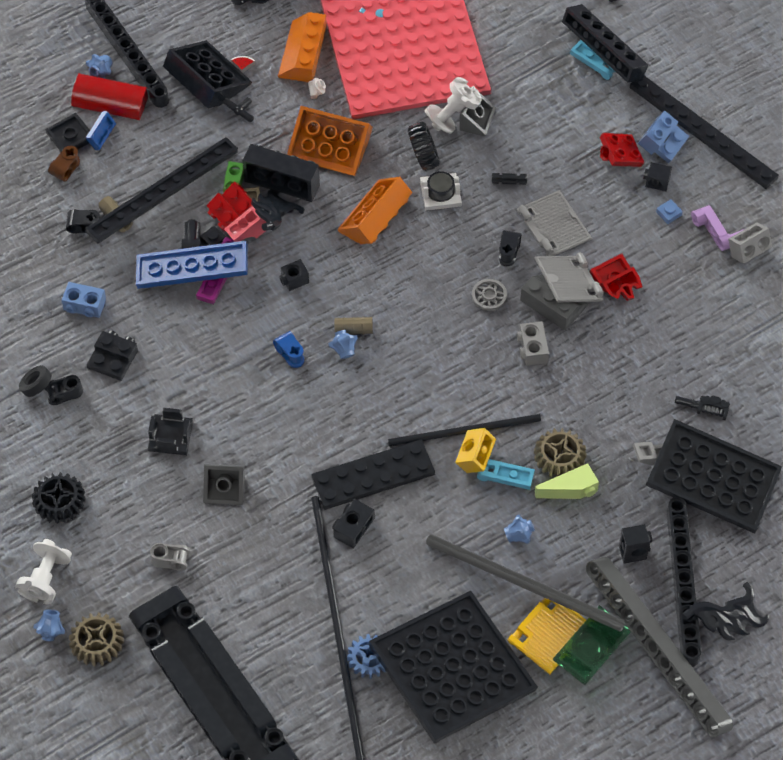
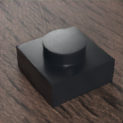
[200,226,226,245]

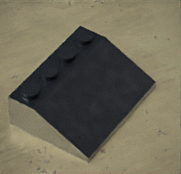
[163,40,252,109]

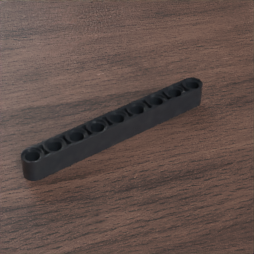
[85,0,169,108]
[667,497,701,667]

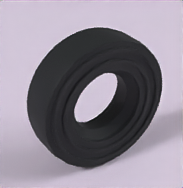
[19,365,52,397]

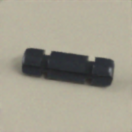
[491,173,527,185]

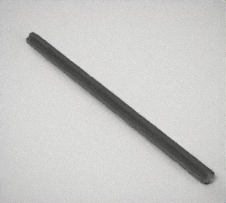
[426,534,625,631]

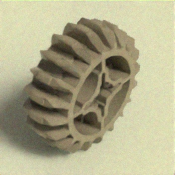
[534,428,587,477]
[69,612,124,667]

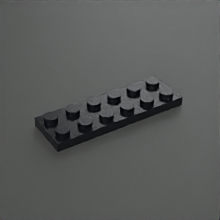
[311,439,435,510]

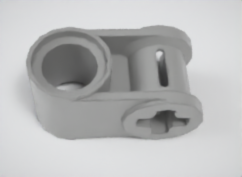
[150,543,190,571]

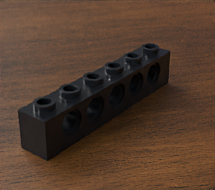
[562,4,648,83]

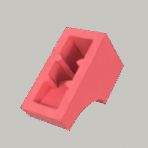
[224,206,266,242]

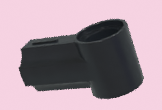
[181,219,201,249]

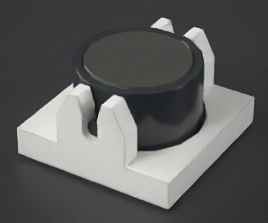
[420,171,462,211]

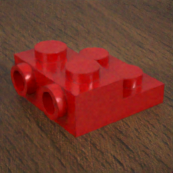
[206,181,252,232]

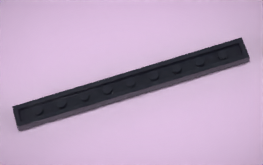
[630,75,779,189]
[86,137,238,244]

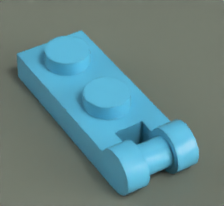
[570,40,615,80]
[477,459,535,490]

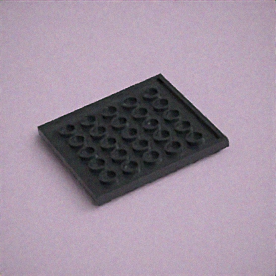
[368,591,538,744]

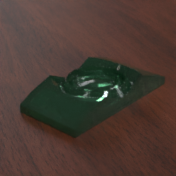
[553,605,631,685]

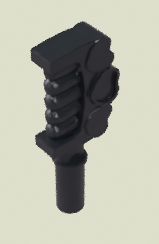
[674,395,730,420]

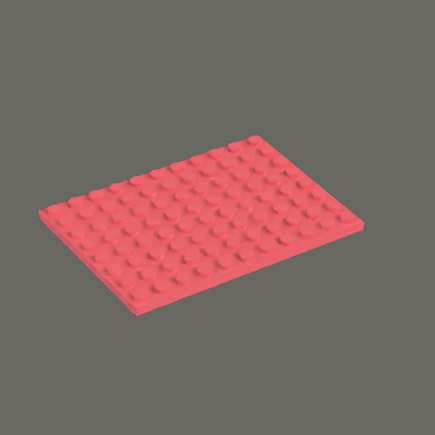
[320,0,491,119]

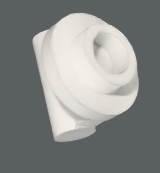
[308,78,326,99]

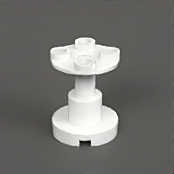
[425,77,482,134]
[15,539,72,604]

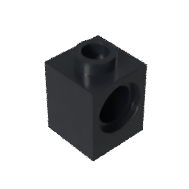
[643,162,672,192]
[279,259,309,291]

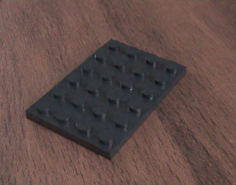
[646,419,783,534]

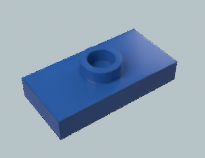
[86,111,116,150]

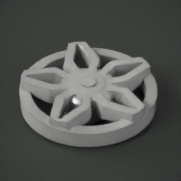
[472,279,507,311]

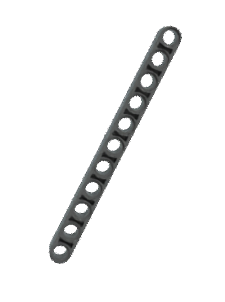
[586,557,733,737]

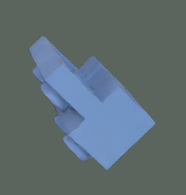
[638,111,689,163]

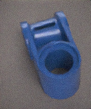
[273,331,304,368]

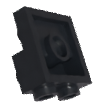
[86,330,138,381]

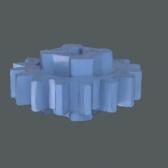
[347,634,386,679]

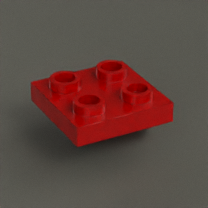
[599,133,645,167]

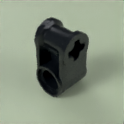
[66,209,100,234]
[499,230,522,266]
[45,375,83,405]

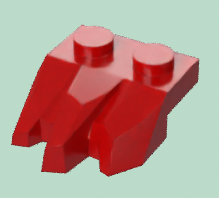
[589,253,642,301]

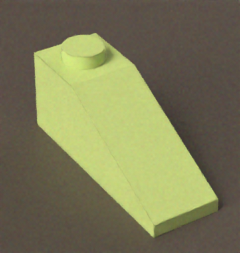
[535,463,599,499]

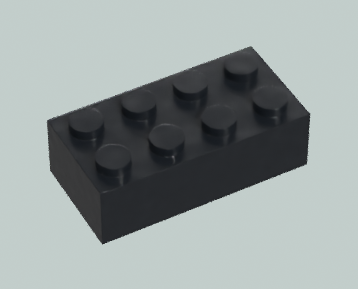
[242,144,320,202]

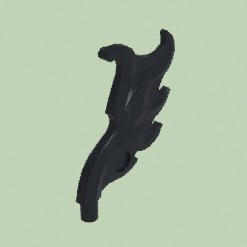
[251,189,305,231]
[681,582,769,641]

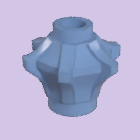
[86,54,113,79]
[328,330,358,359]
[504,515,535,544]
[33,609,65,641]

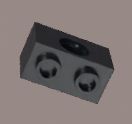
[332,499,375,549]
[619,524,652,564]

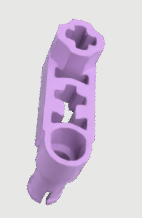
[691,205,744,251]

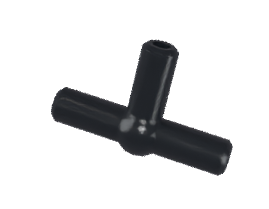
[223,97,254,122]

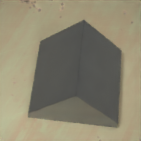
[459,87,496,136]
[203,464,245,505]

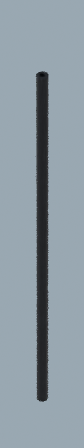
[311,496,365,760]

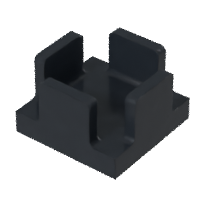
[148,408,193,456]

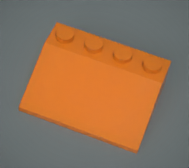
[287,106,373,176]

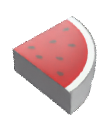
[230,56,256,73]

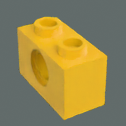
[455,428,496,473]

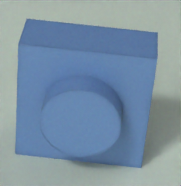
[656,199,683,224]

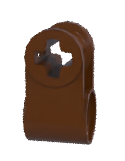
[48,146,80,182]

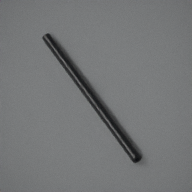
[388,414,541,447]

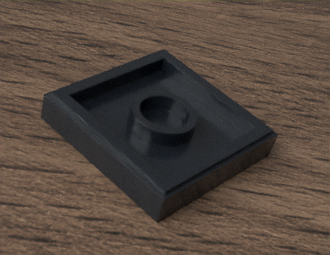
[45,113,90,152]

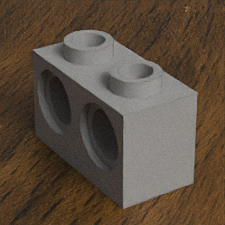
[728,223,772,264]
[517,321,549,366]

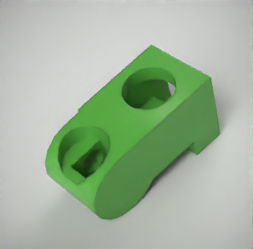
[223,161,244,193]

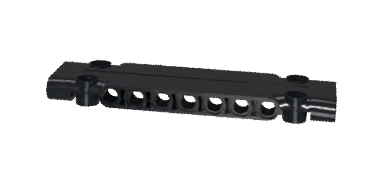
[129,586,299,760]

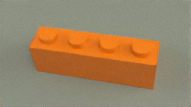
[278,12,327,82]
[337,177,413,244]

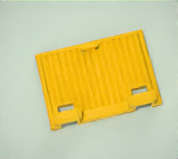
[507,598,592,675]

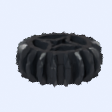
[408,121,440,171]
[32,472,86,524]

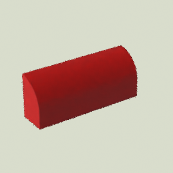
[71,73,148,120]

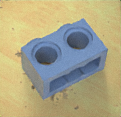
[62,282,106,318]

